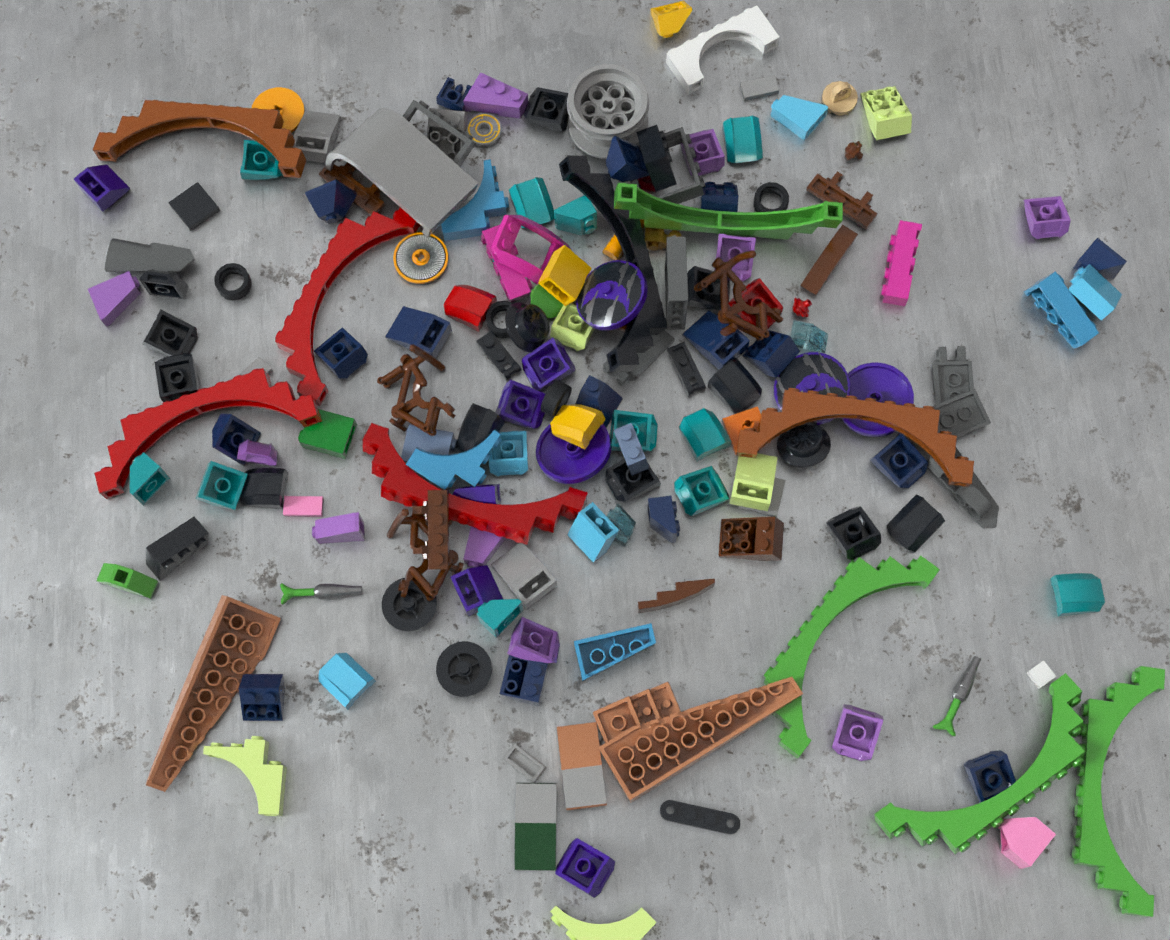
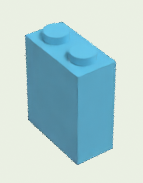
[1068,264,1122,320]
[567,502,619,562]

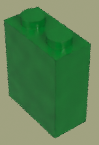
[298,409,357,459]

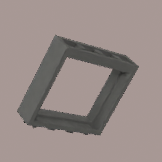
[403,100,476,167]
[630,127,706,204]
[664,235,688,330]

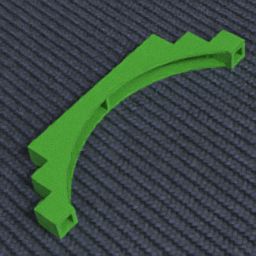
[614,183,843,240]
[763,556,940,759]
[1072,666,1165,917]
[875,673,1085,854]

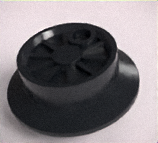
[505,302,550,353]
[777,422,831,467]
[382,578,437,631]
[436,641,492,697]

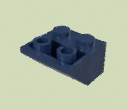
[700,181,739,212]
[742,330,800,378]
[647,495,680,543]
[499,655,549,706]
[239,674,285,721]

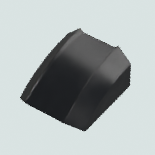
[524,87,569,132]
[687,266,731,310]
[139,269,188,300]
[142,310,198,356]
[155,353,200,402]
[708,358,762,413]
[456,403,505,451]
[605,458,661,502]
[239,468,288,510]
[886,494,945,552]
[826,506,881,560]

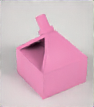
[998,817,1056,869]

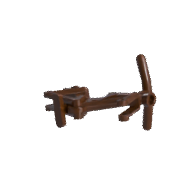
[694,250,784,341]
[377,344,456,436]
[387,509,464,601]

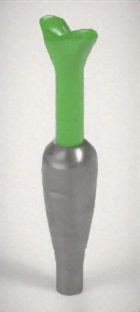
[280,583,362,605]
[933,656,981,736]

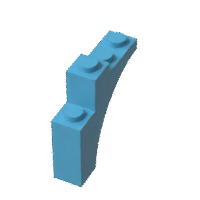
[442,159,509,241]
[406,429,502,490]

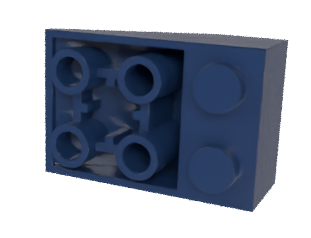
[385,306,452,358]
[682,310,750,370]

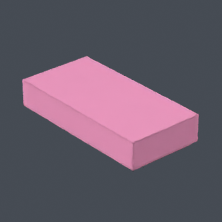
[283,496,324,517]

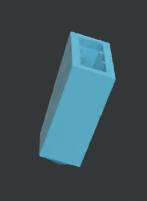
[771,95,829,141]

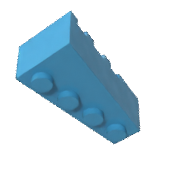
[1023,271,1099,349]
[574,623,656,681]

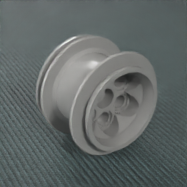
[567,64,649,159]

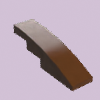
[800,224,858,296]
[638,578,715,613]

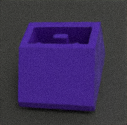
[74,164,130,212]
[450,565,503,617]

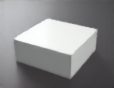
[1027,660,1056,689]

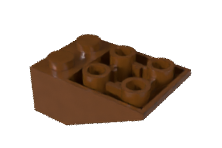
[719,516,784,561]

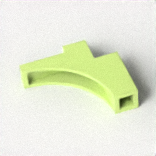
[203,736,287,816]
[550,906,657,940]

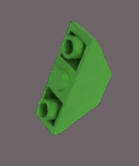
[96,563,158,599]

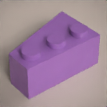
[463,72,528,119]

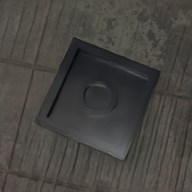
[168,182,220,231]

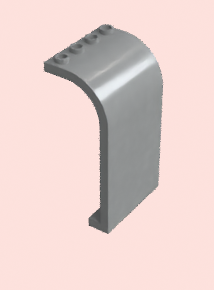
[325,108,478,238]

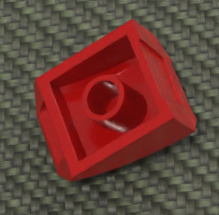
[728,278,783,328]
[444,284,497,332]

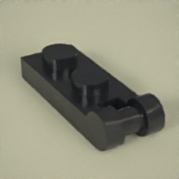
[476,331,522,381]
[667,342,706,396]

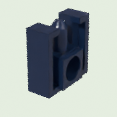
[436,77,472,111]

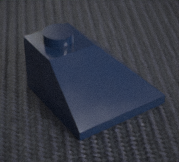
[605,136,649,182]
[305,180,357,224]
[1073,238,1127,279]
[575,375,623,428]
[212,413,261,466]

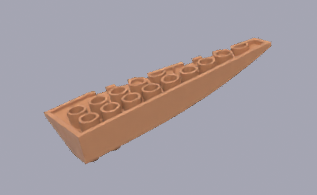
[145,595,281,792]
[598,677,803,803]

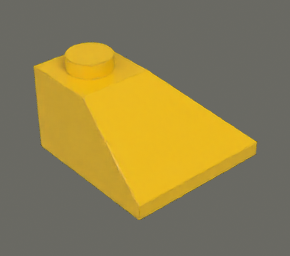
[650,0,692,38]

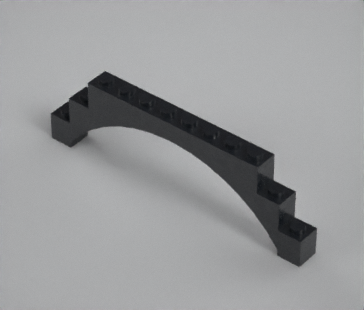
[559,155,668,372]

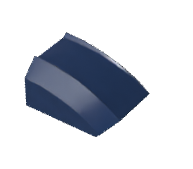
[314,327,368,378]
[870,433,928,488]
[964,750,1016,803]

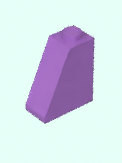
[88,271,141,327]
[312,512,365,544]
[463,527,506,568]

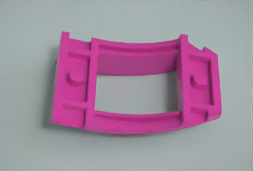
[491,215,571,285]

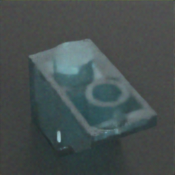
[790,320,828,353]
[607,504,636,546]

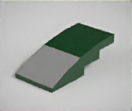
[515,783,557,870]

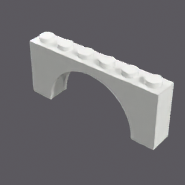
[666,5,780,95]

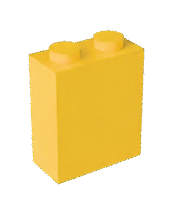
[538,245,592,306]

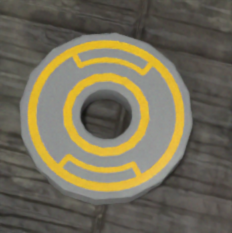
[466,113,502,147]

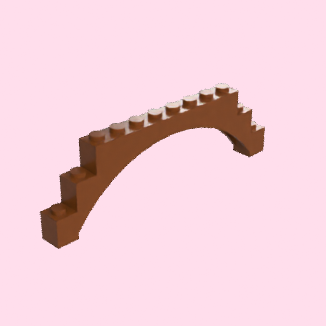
[93,100,306,178]
[736,388,974,487]

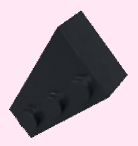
[636,125,677,192]
[146,516,209,581]

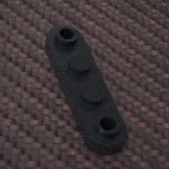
[660,800,740,835]

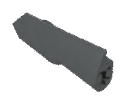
[105,238,195,273]
[927,447,999,528]

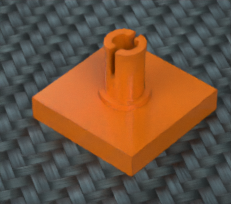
[722,406,771,455]

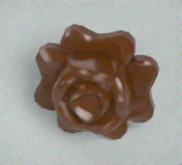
[845,141,863,160]

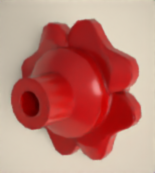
[792,298,812,318]

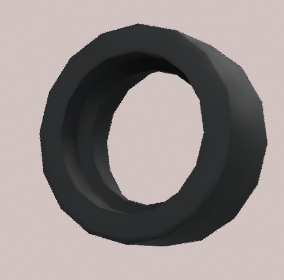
[754,182,789,212]
[214,263,252,300]
[486,300,513,338]
[541,380,572,418]

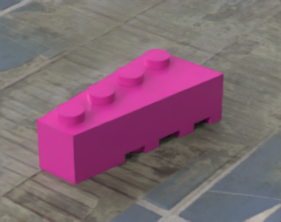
[881,220,922,306]
[481,225,533,302]

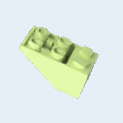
[860,86,912,140]
[729,453,778,512]

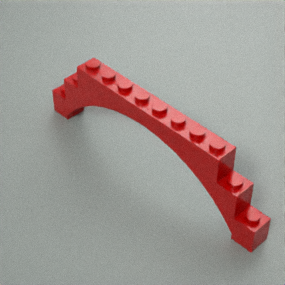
[275,207,420,407]
[94,368,322,499]
[363,423,588,545]

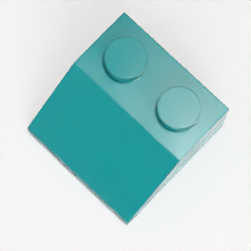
[554,195,597,236]
[130,452,170,505]
[195,461,248,510]
[477,599,524,638]

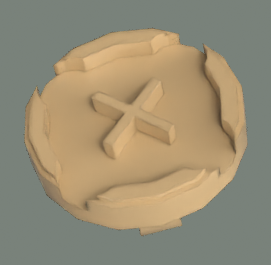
[821,81,858,116]

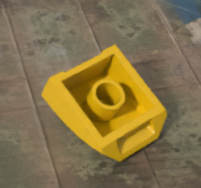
[550,404,605,449]

